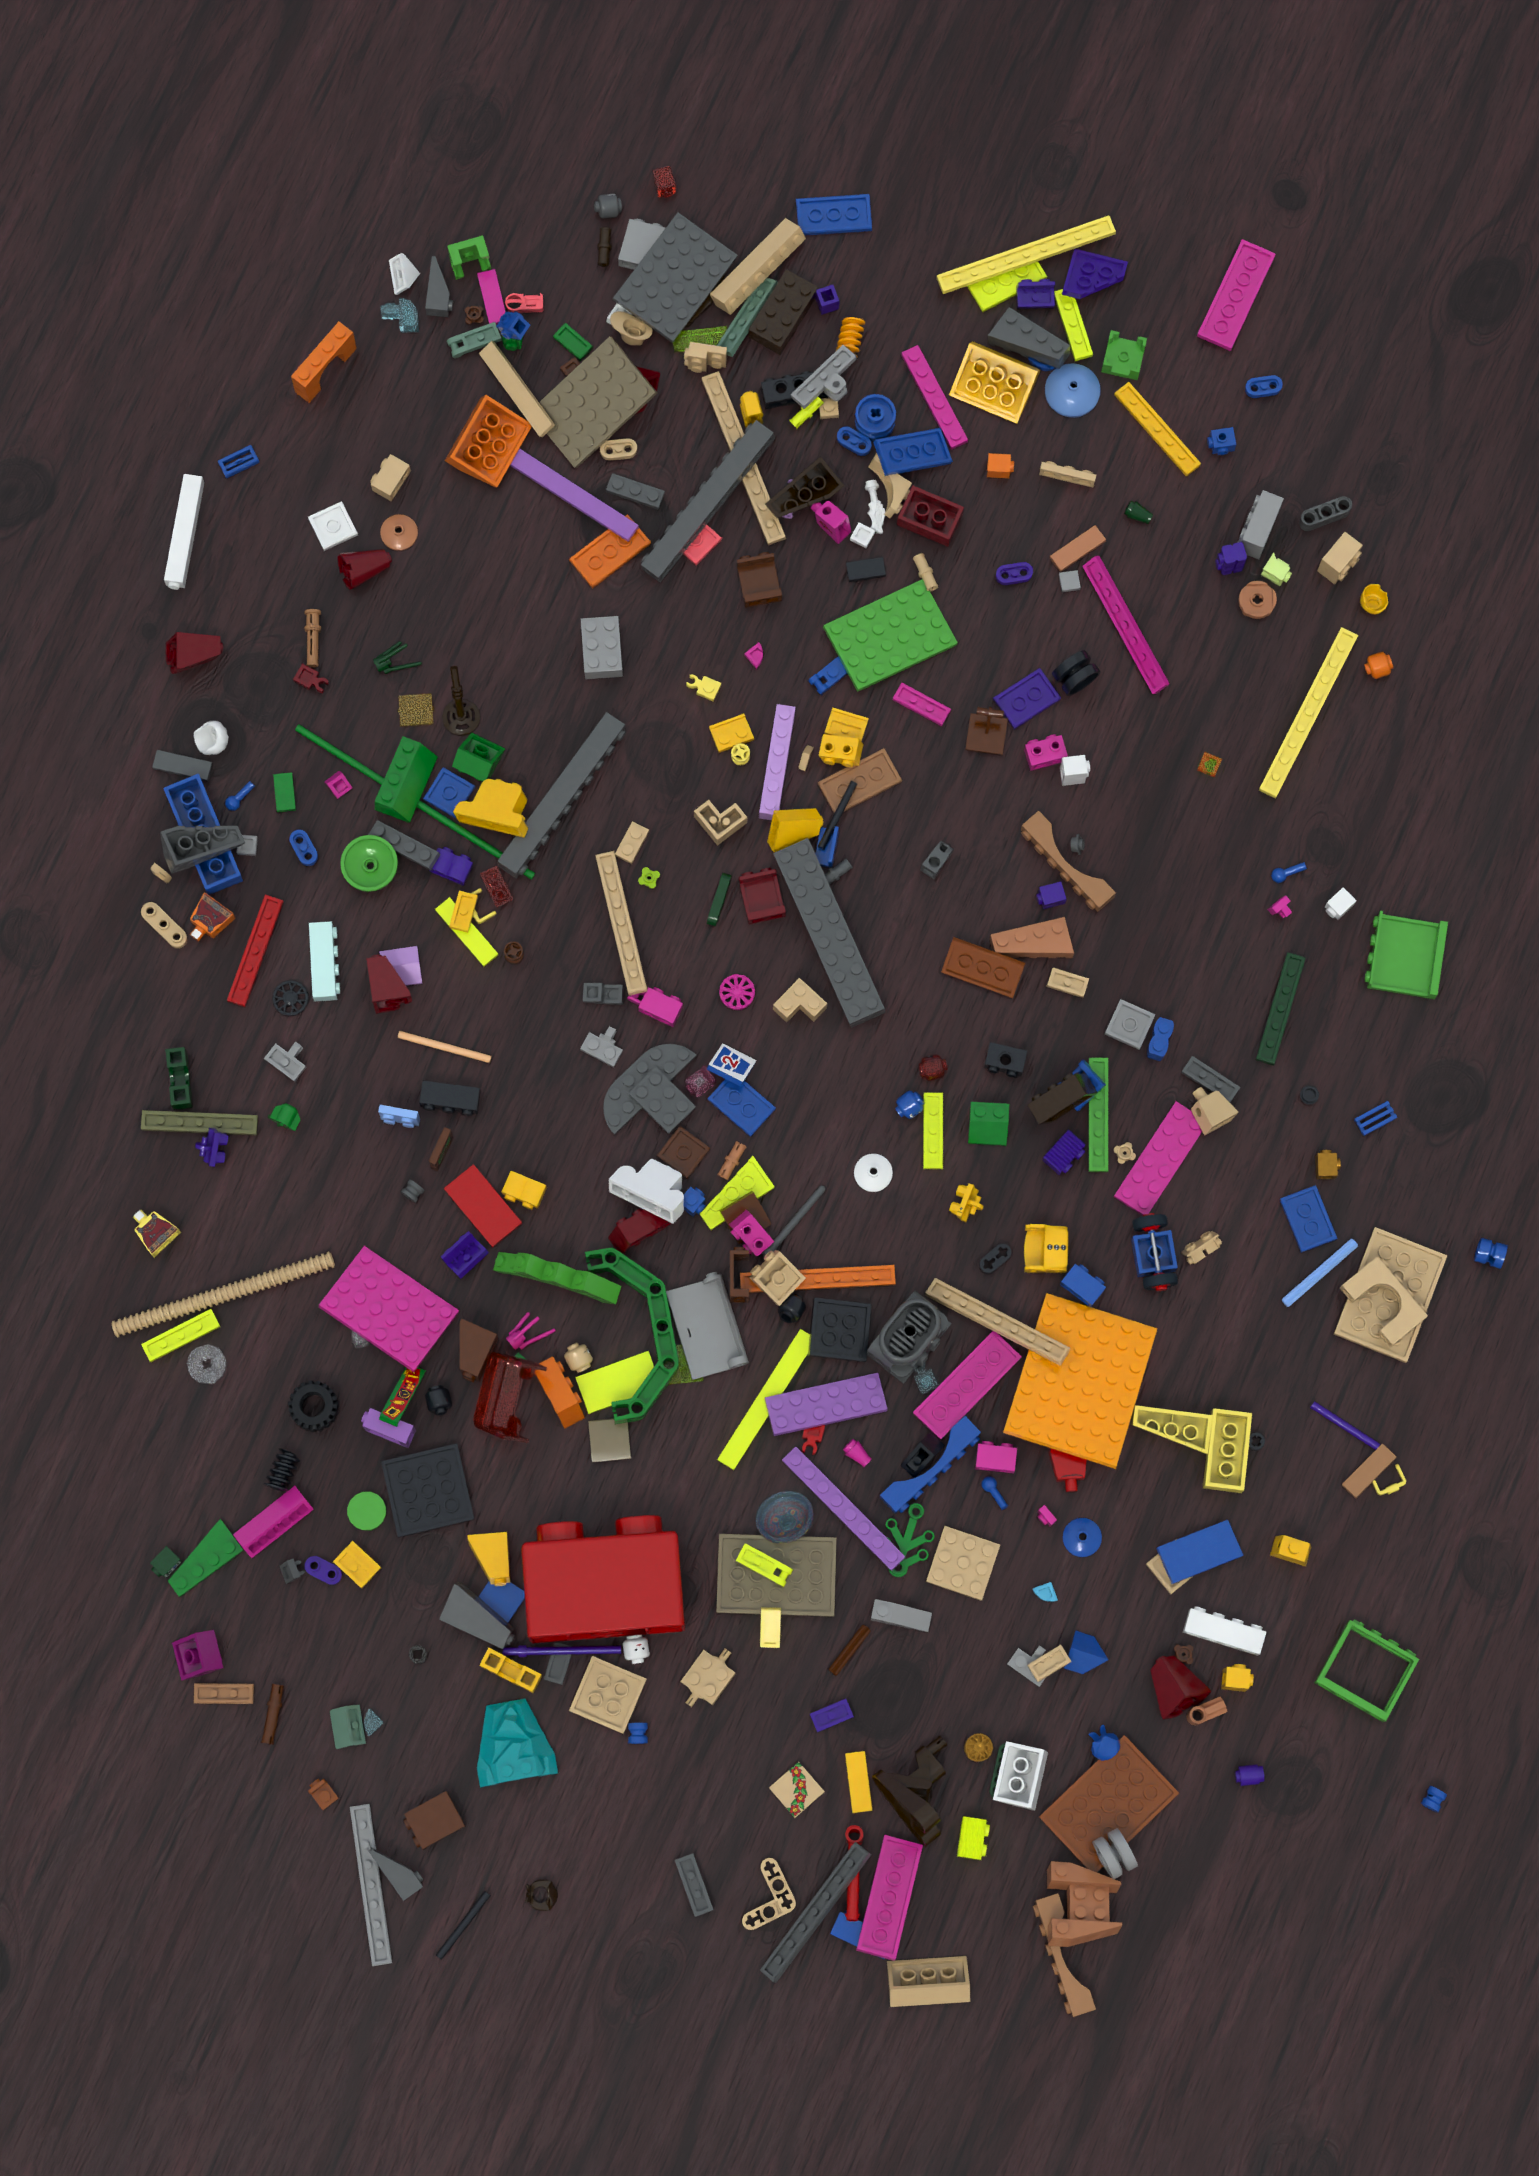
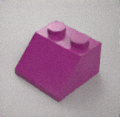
[172,1630,223,1681]

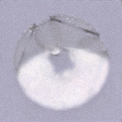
[187,1345,227,1384]

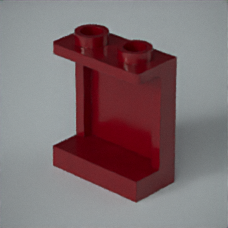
[739,868,786,925]

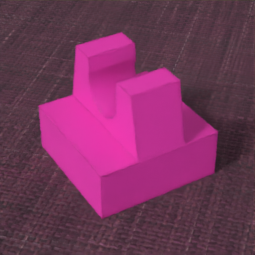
[1267,895,1292,918]

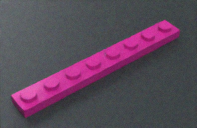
[1083,556,1170,694]

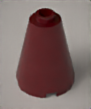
[337,549,392,590]

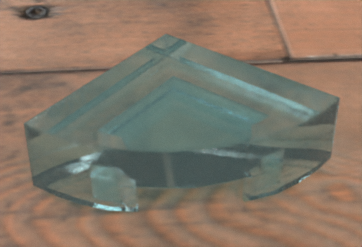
[364,1708,384,1737]

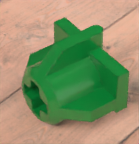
[267,1103,300,1131]

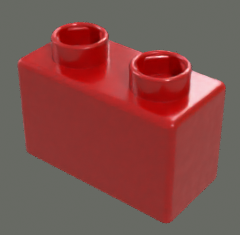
[521,1515,685,1643]

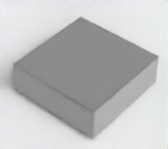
[1059,570,1081,592]
[237,835,258,856]

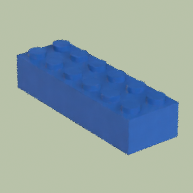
[163,774,243,895]

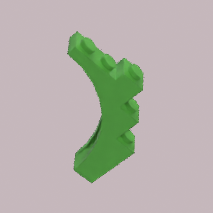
[493,1252,621,1304]

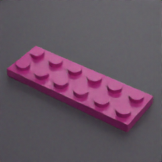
[1197,239,1276,351]
[1114,1101,1202,1216]
[913,1331,1022,1440]
[856,1835,923,1961]

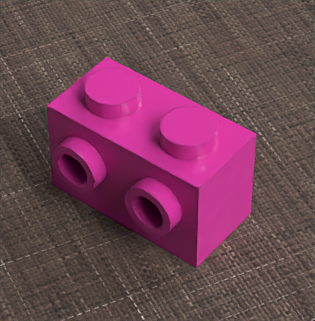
[1024,734,1068,771]
[729,1210,774,1257]

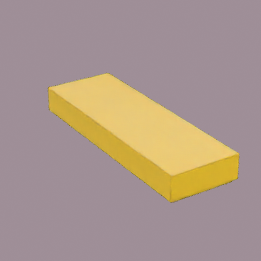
[845,1751,872,1813]

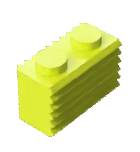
[957,1816,990,1860]

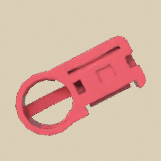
[505,293,544,313]

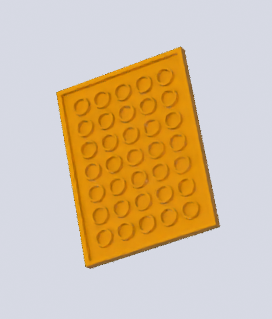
[1003,1293,1157,1469]

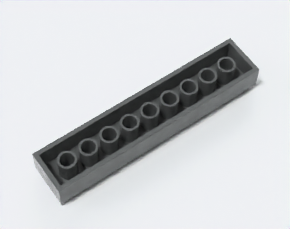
[773,838,886,1028]

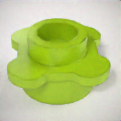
[638,867,660,889]

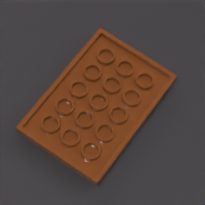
[1039,1735,1179,1872]

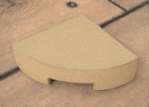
[799,745,814,771]
[151,863,172,883]

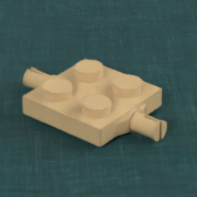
[680,1648,736,1707]

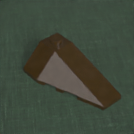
[765,457,844,518]

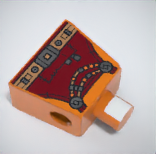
[190,893,235,941]

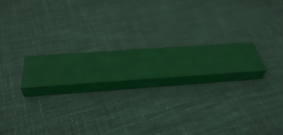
[1256,952,1306,1065]

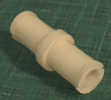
[913,553,938,592]

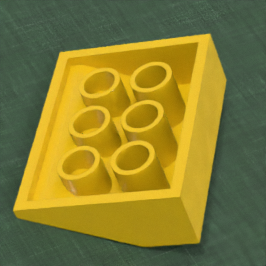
[949,341,1040,424]

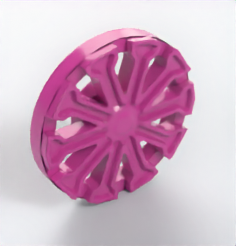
[719,974,755,1010]

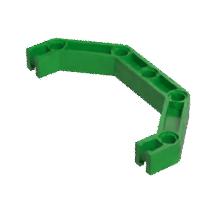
[585,1248,679,1425]

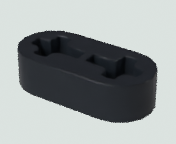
[979,1244,1012,1274]

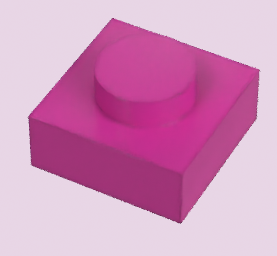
[1037,1505,1057,1527]

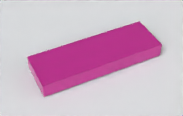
[477,269,505,325]
[892,683,951,726]

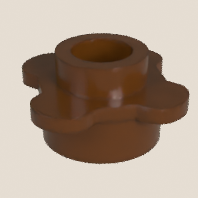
[465,306,484,324]
[1174,1645,1193,1664]

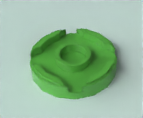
[347,1492,386,1531]

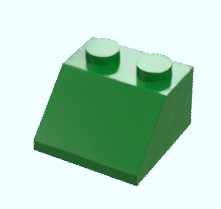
[452,733,505,781]
[968,1102,1009,1146]

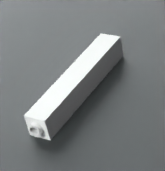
[164,474,204,590]

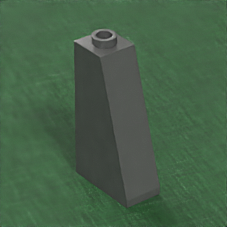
[439,1581,515,1649]

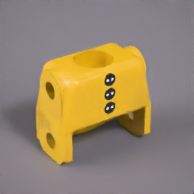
[1024,1224,1068,1273]

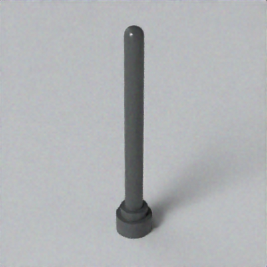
[761,1185,826,1256]

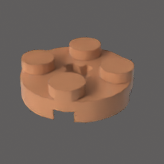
[1238,581,1277,619]

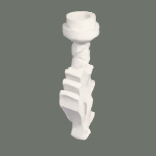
[865,480,885,534]

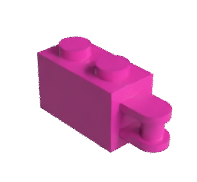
[627,987,683,1027]

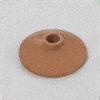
[380,514,418,551]

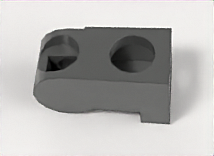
[920,840,954,880]

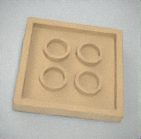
[926,1526,1000,1601]
[569,1656,647,1734]

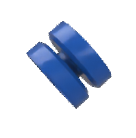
[855,394,896,441]

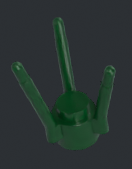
[373,641,422,674]

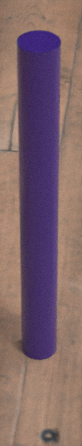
[1310,1401,1380,1450]

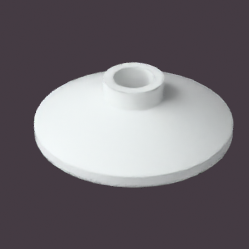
[854,1154,893,1192]

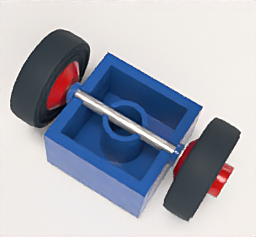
[1131,1213,1178,1291]

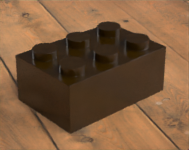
[1028,1072,1098,1124]

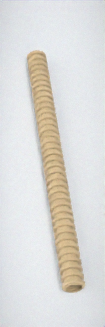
[111,1251,335,1338]

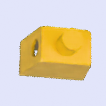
[1270,1535,1311,1567]

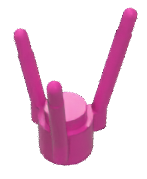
[506,1312,556,1350]

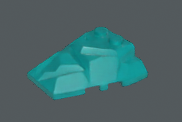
[477,1699,558,1788]

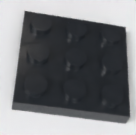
[808,1297,871,1362]

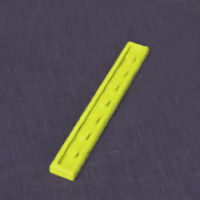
[717,1329,810,1470]

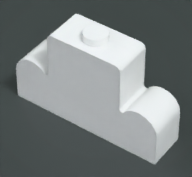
[609,1159,684,1224]

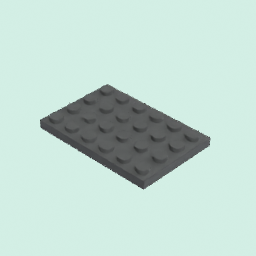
[613,213,738,343]

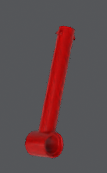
[845,1825,864,1922]

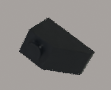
[900,1432,945,1478]

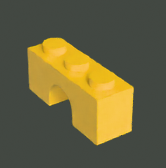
[480,1648,542,1693]

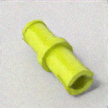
[789,397,824,429]

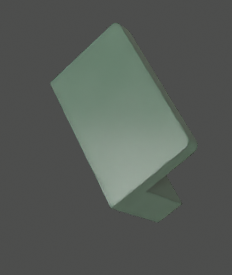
[330,1705,366,1749]

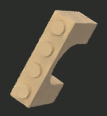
[1340,1256,1428,1347]

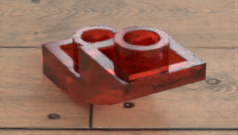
[479,865,514,908]

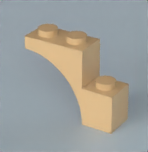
[868,453,912,518]

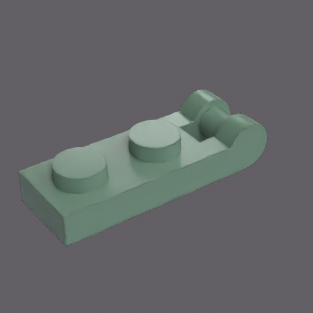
[447,322,502,358]

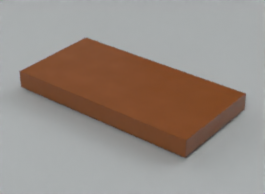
[941,937,1025,998]

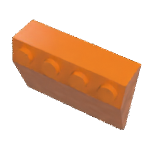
[445,395,532,488]

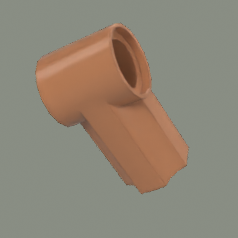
[1186,1696,1227,1726]

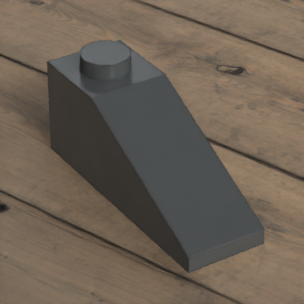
[425,256,453,317]
[369,1848,423,1901]

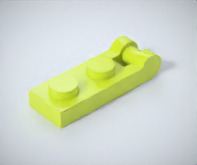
[736,1543,793,1587]

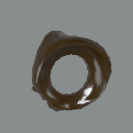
[525,1880,558,1911]

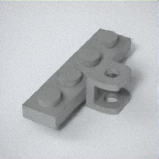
[791,345,857,409]

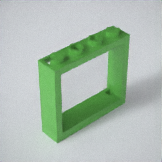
[1314,1619,1419,1722]

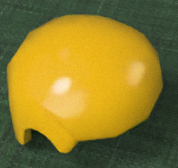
[1360,584,1389,615]

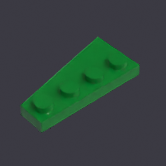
[168,1519,244,1597]

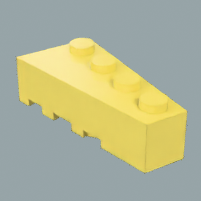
[1131,1405,1213,1454]

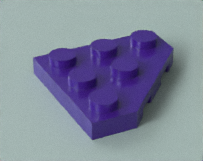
[1062,249,1128,299]

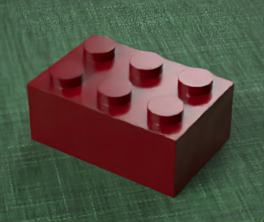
[897,485,964,547]

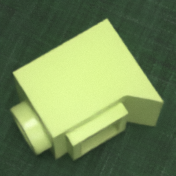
[1261,553,1292,586]

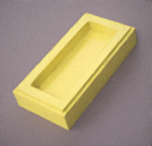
[760,1607,781,1648]

